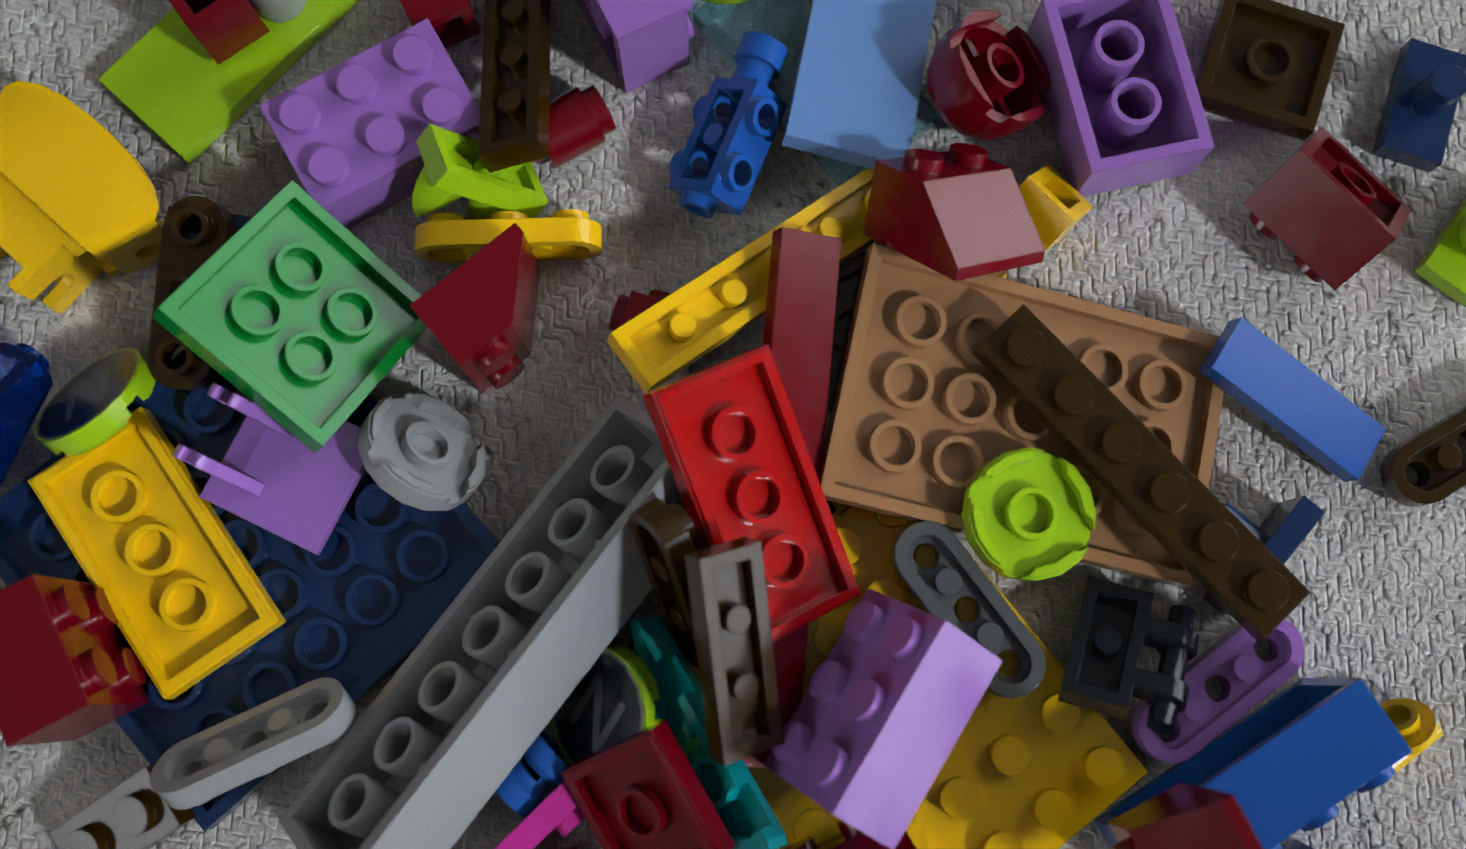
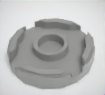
[357,393,487,511]

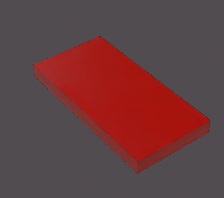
[642,344,861,643]

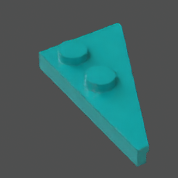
[630,615,788,849]

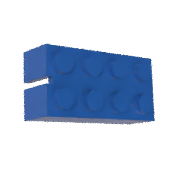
[1094,678,1413,849]

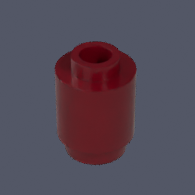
[535,85,616,169]

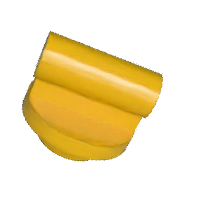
[1380,698,1443,773]

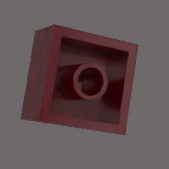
[0,574,149,747]

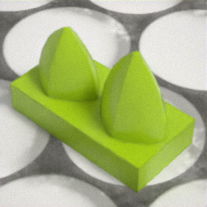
[412,124,549,220]

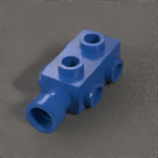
[668,31,789,218]

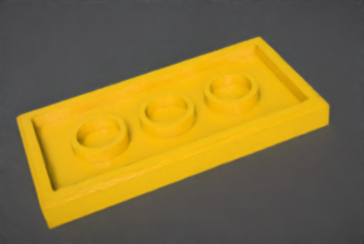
[28,406,286,700]

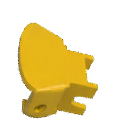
[0,81,163,314]

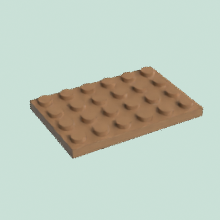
[819,243,1224,587]

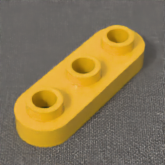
[414,209,602,264]

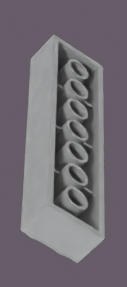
[278,395,688,849]

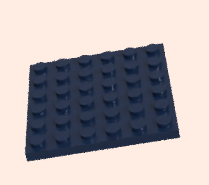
[0,349,500,831]

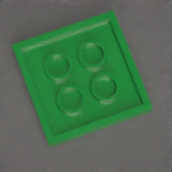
[152,180,427,453]

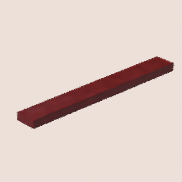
[743,227,841,768]

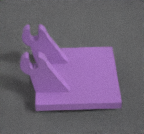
[172,383,365,555]

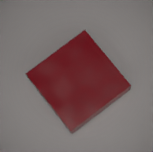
[560,720,736,849]

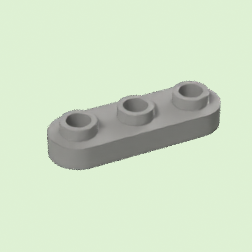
[150,678,356,810]

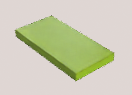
[98,0,360,165]

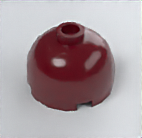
[927,10,1051,140]

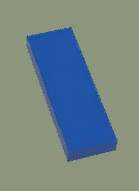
[1200,317,1386,482]

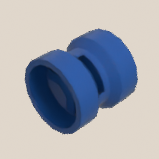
[495,730,570,818]

